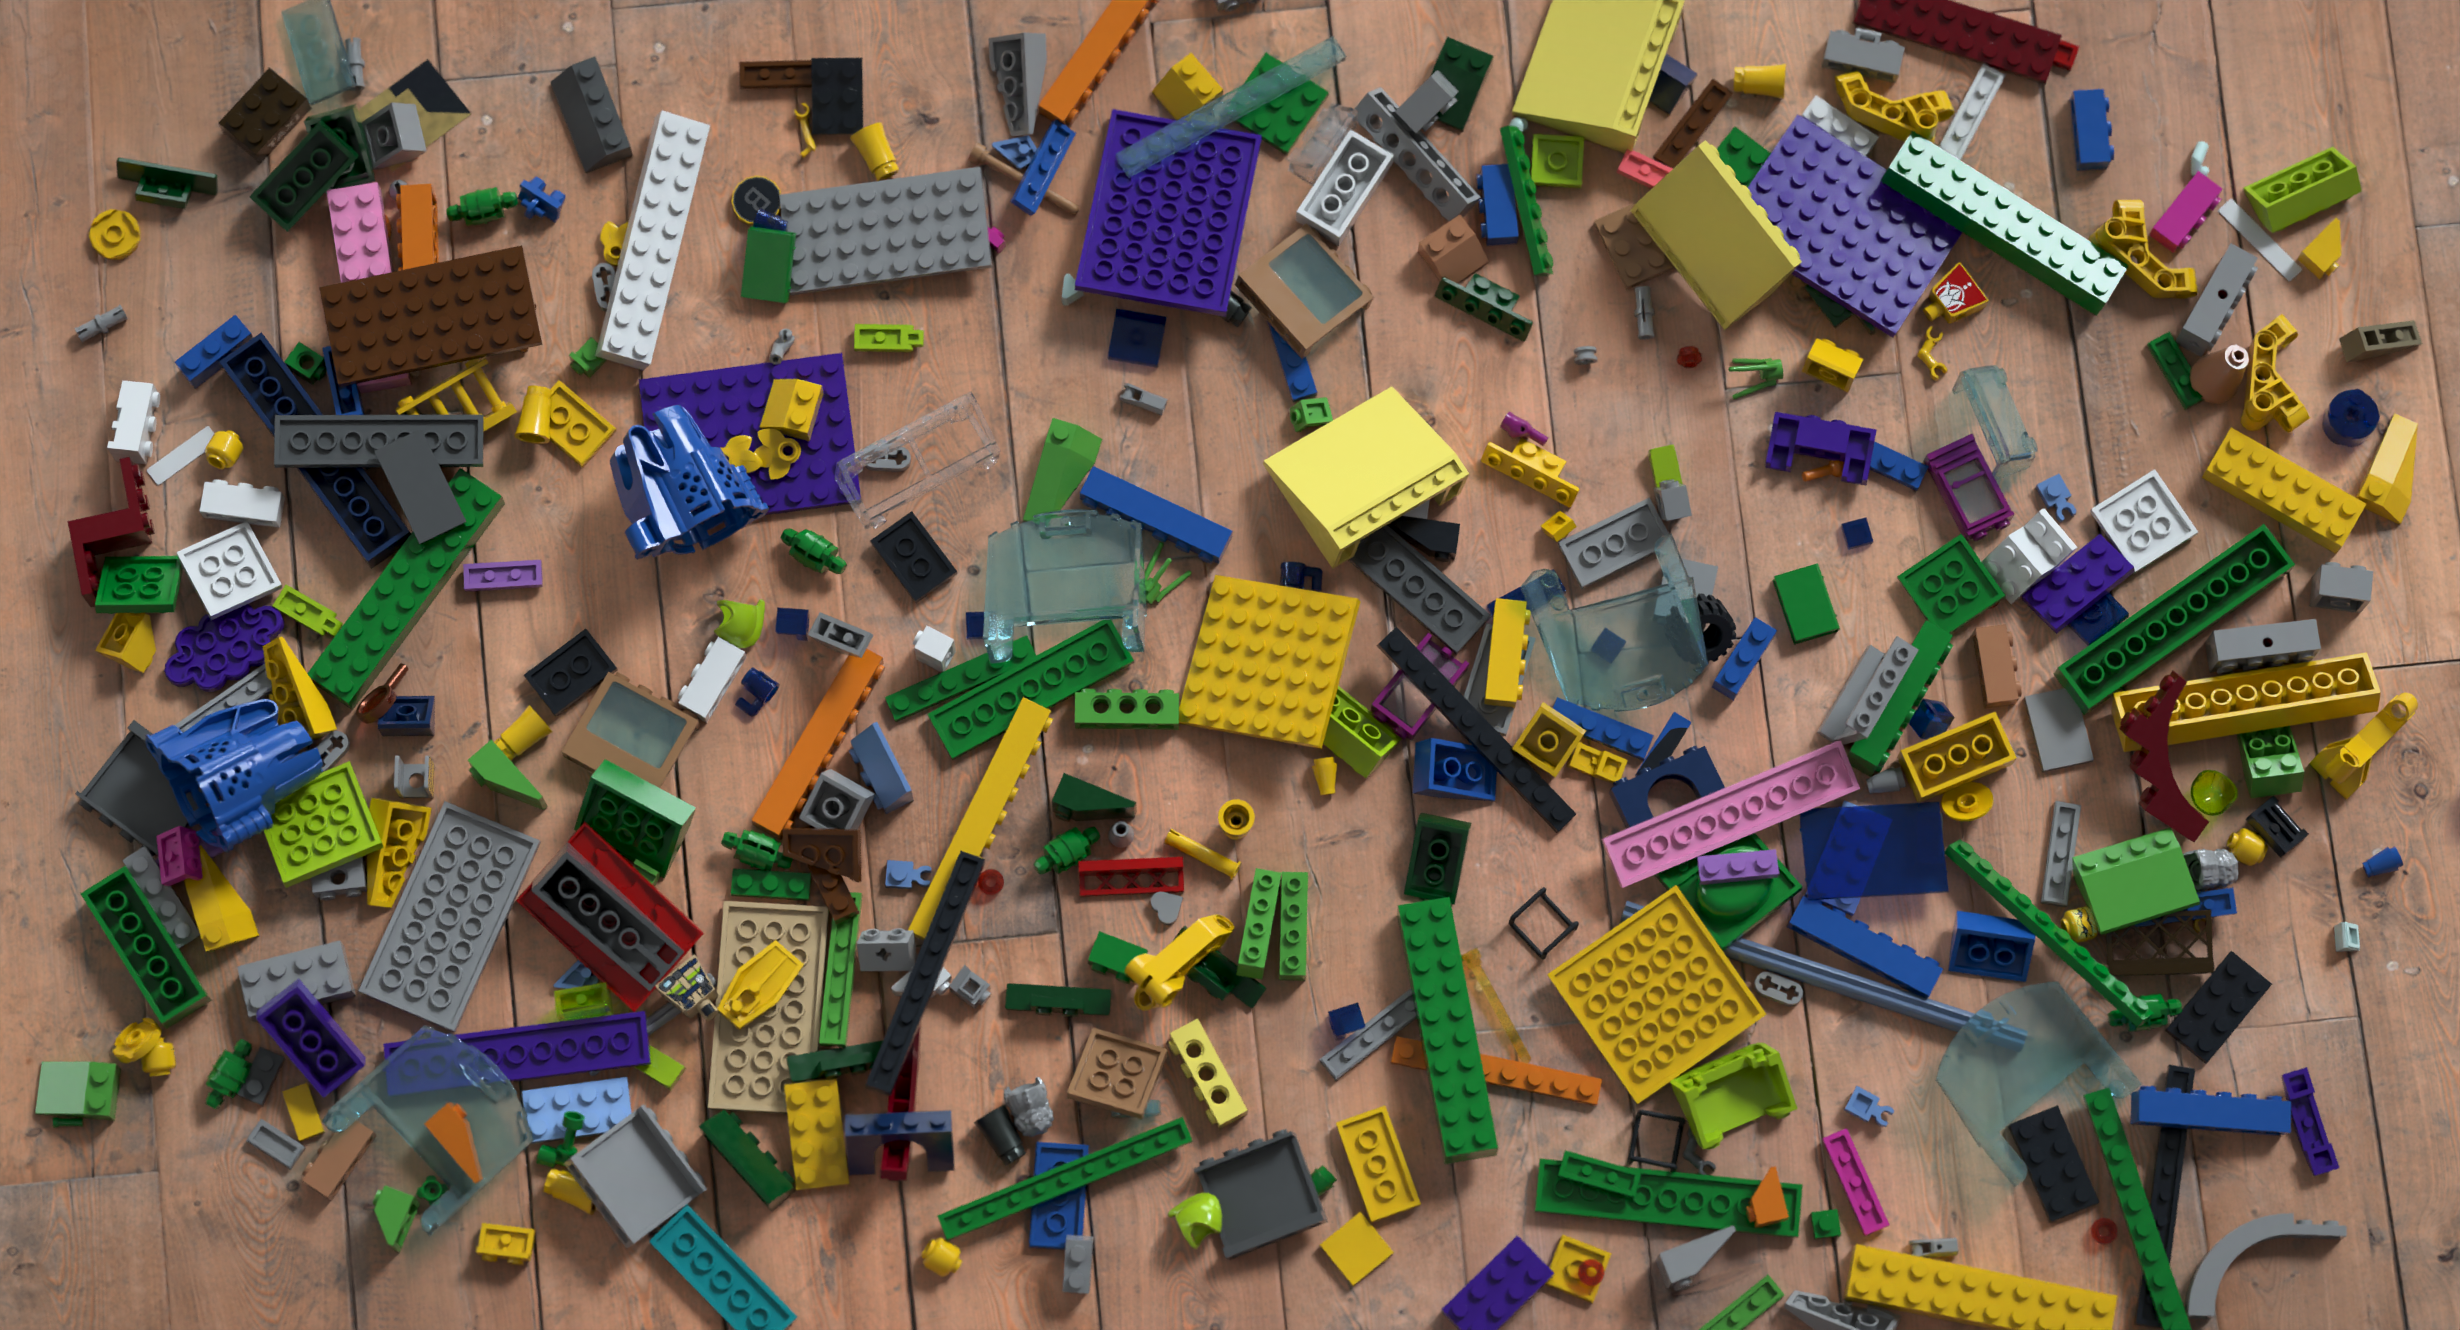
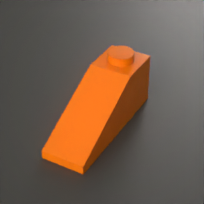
[424,1102,484,1184]

